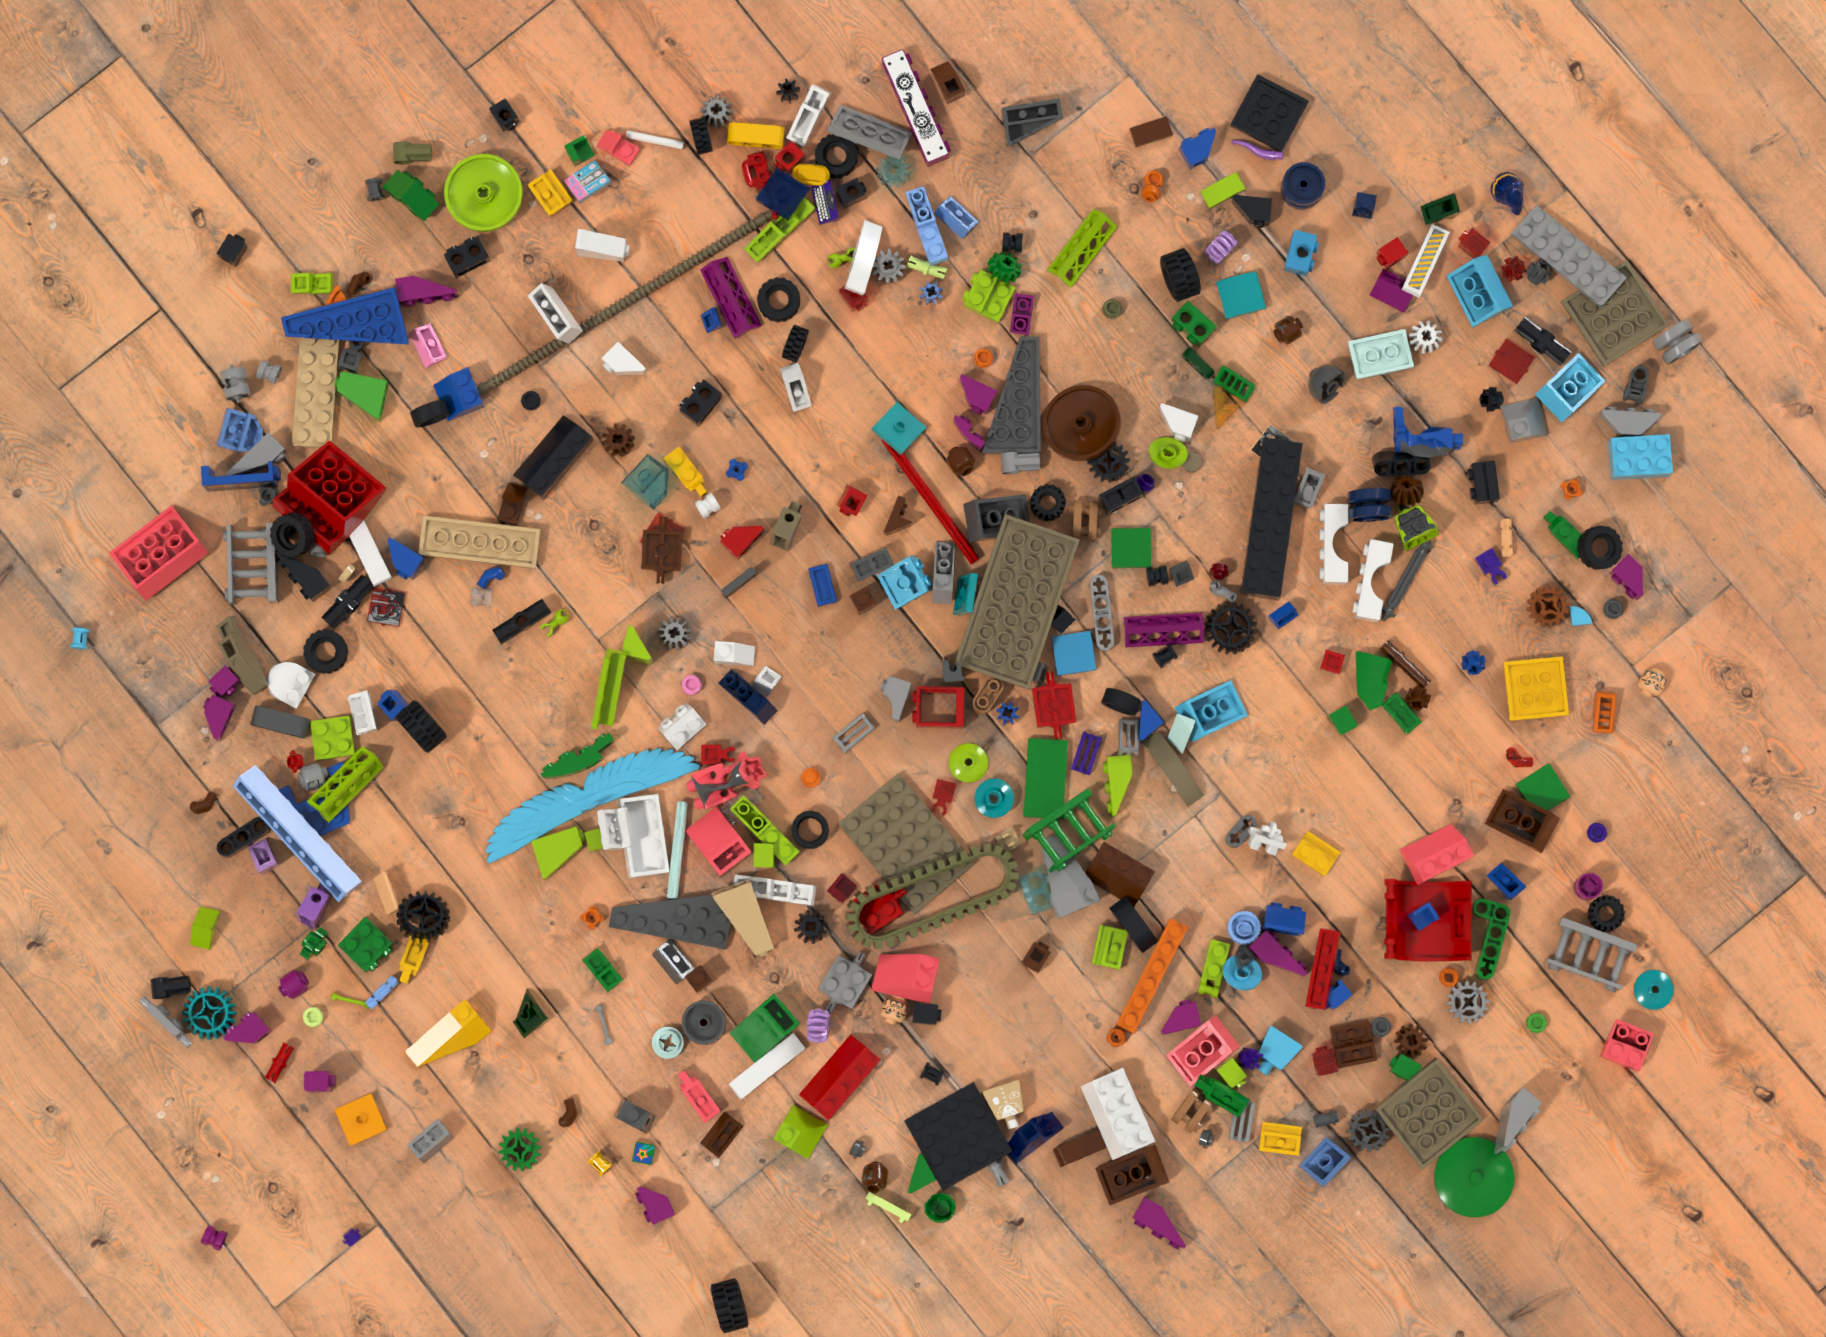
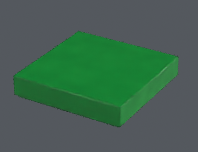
[1111,528,1151,568]
[1515,763,1571,817]

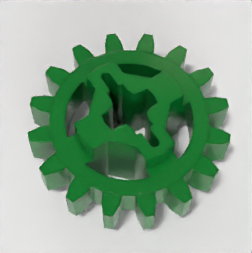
[498,1128,542,1171]

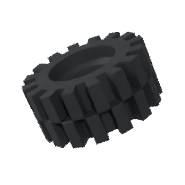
[689,117,713,155]
[782,325,809,363]
[1030,484,1066,521]
[1587,895,1625,932]

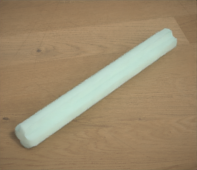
[667,801,688,899]

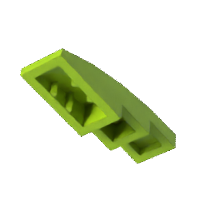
[744,194,816,263]

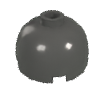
[1308,364,1346,404]

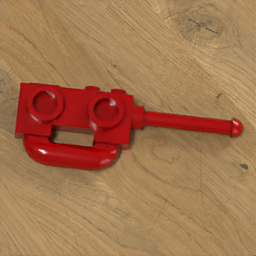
[742,151,778,220]

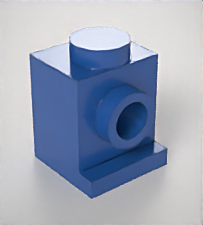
[377,690,409,721]
[1326,979,1352,1010]

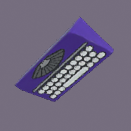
[811,181,839,225]

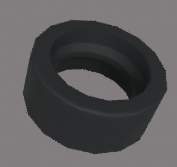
[410,400,450,428]
[1101,688,1141,716]
[791,811,829,849]

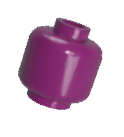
[278,970,309,999]

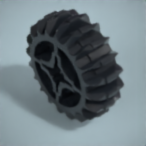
[1204,602,1257,655]
[396,890,450,944]

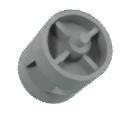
[220,364,251,403]

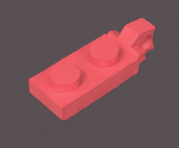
[678,1071,721,1123]

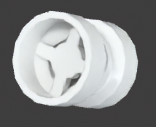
[694,493,721,519]

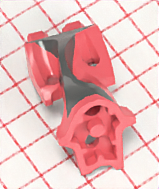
[686,751,767,810]

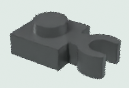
[337,341,364,374]

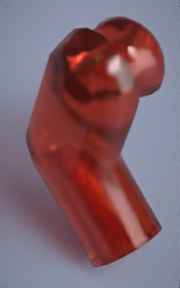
[1506,747,1533,768]

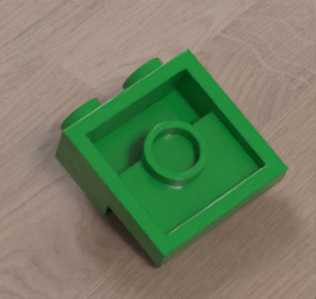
[338,917,394,973]

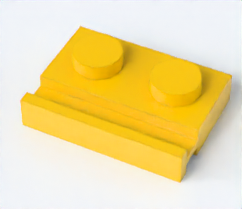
[527,169,573,217]
[1291,831,1341,877]
[1258,1122,1302,1156]

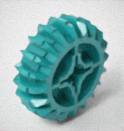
[182,986,237,1040]

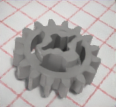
[1446,981,1490,1024]

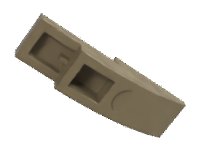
[216,616,268,695]

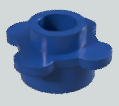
[726,459,748,481]

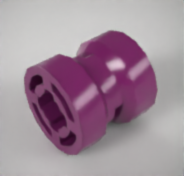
[201,1225,227,1251]

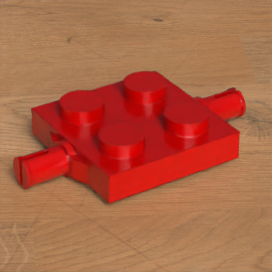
[1032,672,1076,739]
[847,884,908,935]

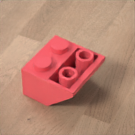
[1599,1019,1654,1072]

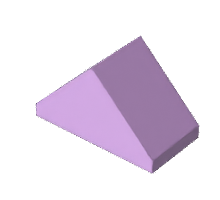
[248,838,280,875]

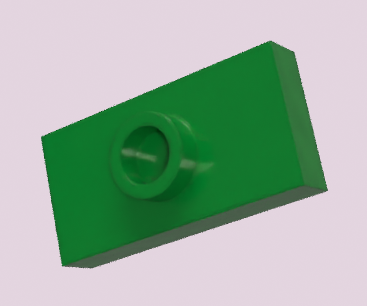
[1382,692,1422,735]

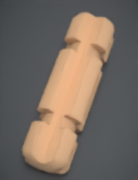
[1500,519,1513,557]

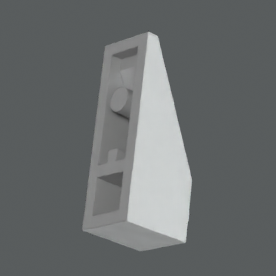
[226,432,287,476]

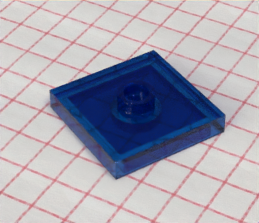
[756,168,810,221]

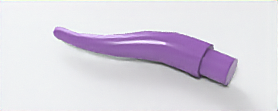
[1231,140,1283,160]

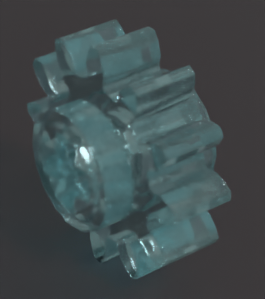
[876,155,910,189]

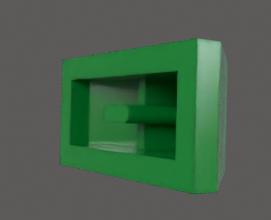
[907,1154,936,1194]

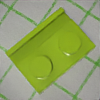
[1092,925,1128,970]

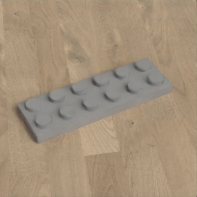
[1511,205,1627,308]

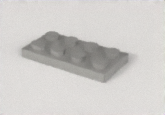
[827,105,913,160]

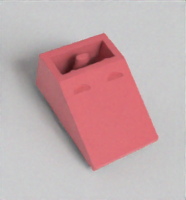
[685,807,752,878]

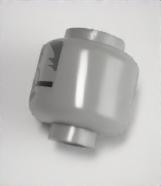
[297,763,328,791]

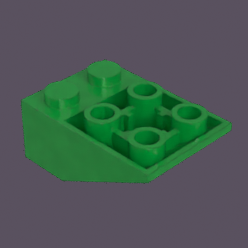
[729,994,800,1063]

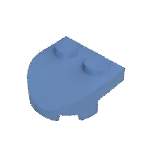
[216,408,263,452]

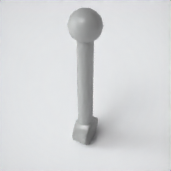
[596,1005,612,1045]

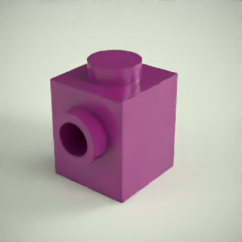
[208,666,241,698]

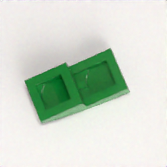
[582,947,623,992]

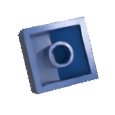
[433,367,484,422]
[1261,902,1306,937]

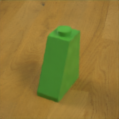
[335,371,389,422]

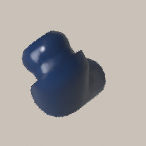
[1334,949,1350,976]

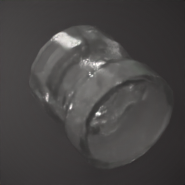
[471,587,492,608]

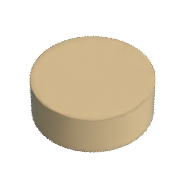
[338,564,356,583]

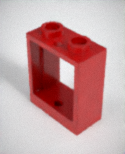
[912,686,964,729]

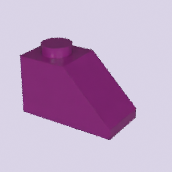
[960,374,997,415]
[203,694,236,742]
[1160,999,1201,1035]

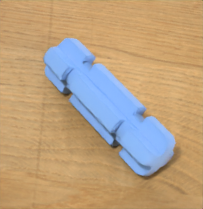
[365,976,398,1009]

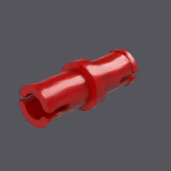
[264,1042,295,1084]

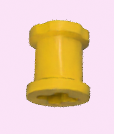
[587,1150,613,1177]

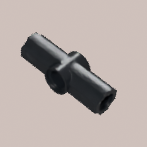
[1514,317,1571,366]
[322,574,374,629]
[492,599,551,645]

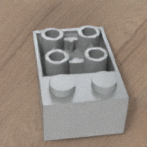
[1494,1087,1542,1154]

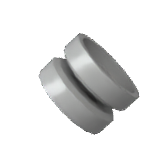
[1652,318,1703,365]

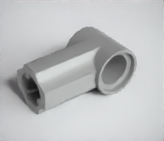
[1001,452,1040,474]

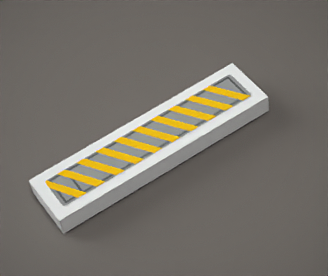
[1402,224,1450,298]

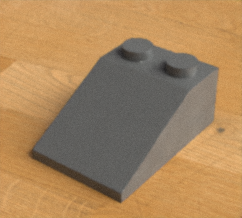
[963,494,1030,542]

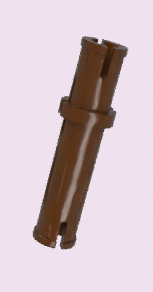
[1380,640,1431,688]

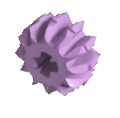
[1204,231,1237,264]
[807,1009,830,1043]

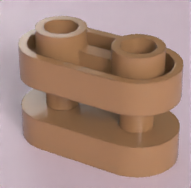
[1072,500,1101,541]
[972,677,1004,715]
[1171,1088,1214,1134]

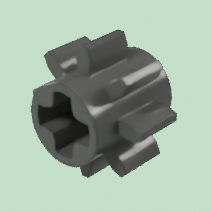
[1526,261,1551,285]

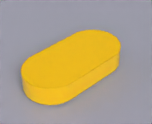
[792,163,830,186]

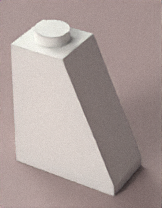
[575,229,630,262]

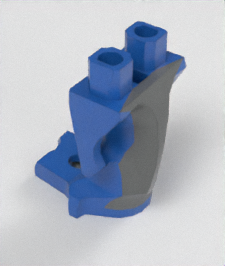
[1393,407,1463,458]

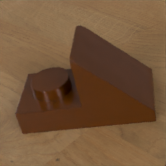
[497,483,528,526]
[884,495,913,536]

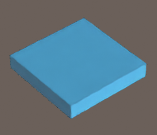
[1051,631,1097,676]

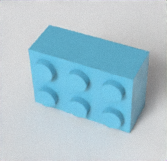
[1608,434,1673,480]

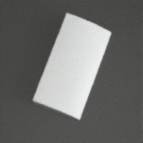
[617,794,670,879]

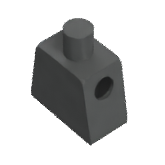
[614,1099,656,1134]

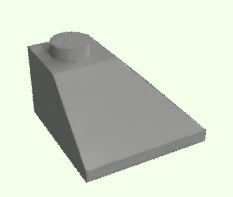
[1500,398,1548,444]

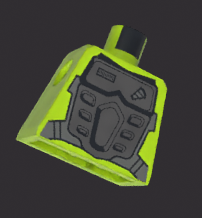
[1394,505,1439,552]

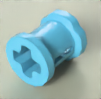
[70,627,90,650]

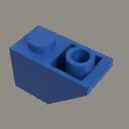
[1179,128,1216,170]

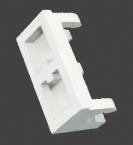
[348,690,378,736]

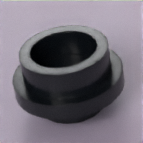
[521,391,541,411]

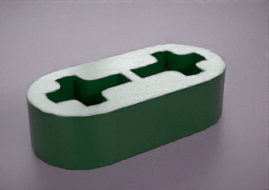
[1181,347,1215,380]

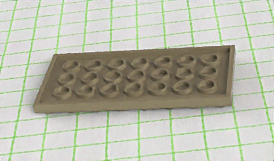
[954,514,1080,690]

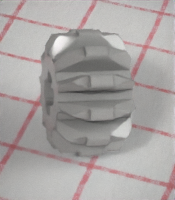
[700,94,733,128]
[658,617,691,651]

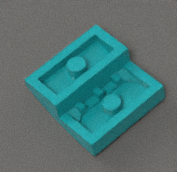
[1216,271,1267,320]

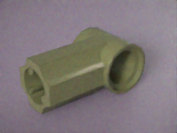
[393,142,432,165]

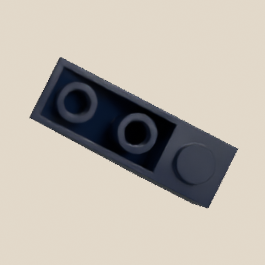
[718,669,778,725]

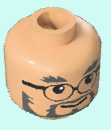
[1638,668,1667,698]
[880,995,909,1026]

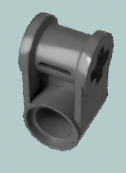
[1623,365,1649,405]

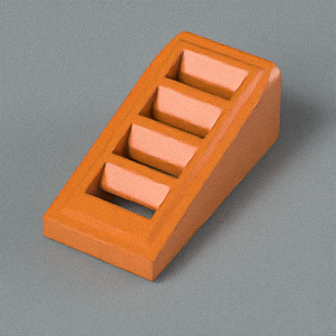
[1593,691,1617,733]

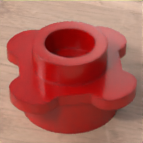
[287,750,304,773]

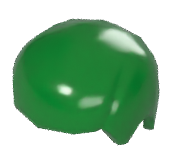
[924,1193,956,1223]

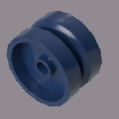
[1281,162,1325,210]
[1348,488,1393,522]

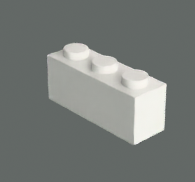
[528,283,583,344]

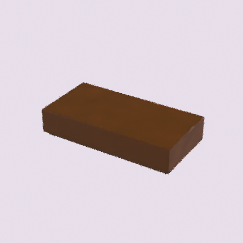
[1130,116,1173,148]

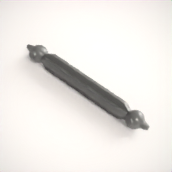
[1382,540,1433,622]

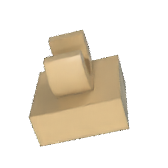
[995,827,1022,852]

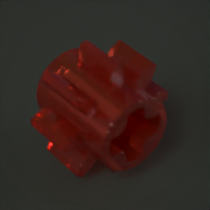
[1501,256,1527,282]

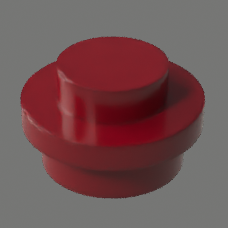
[1209,563,1229,580]

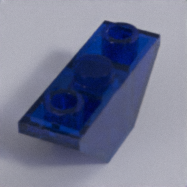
[1008,1112,1064,1164]

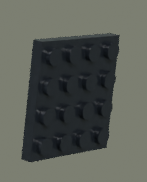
[904,1082,1013,1191]

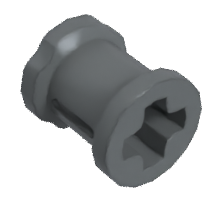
[365,178,384,202]

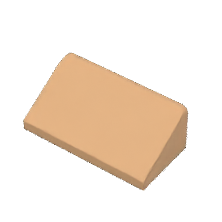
[374,872,399,915]

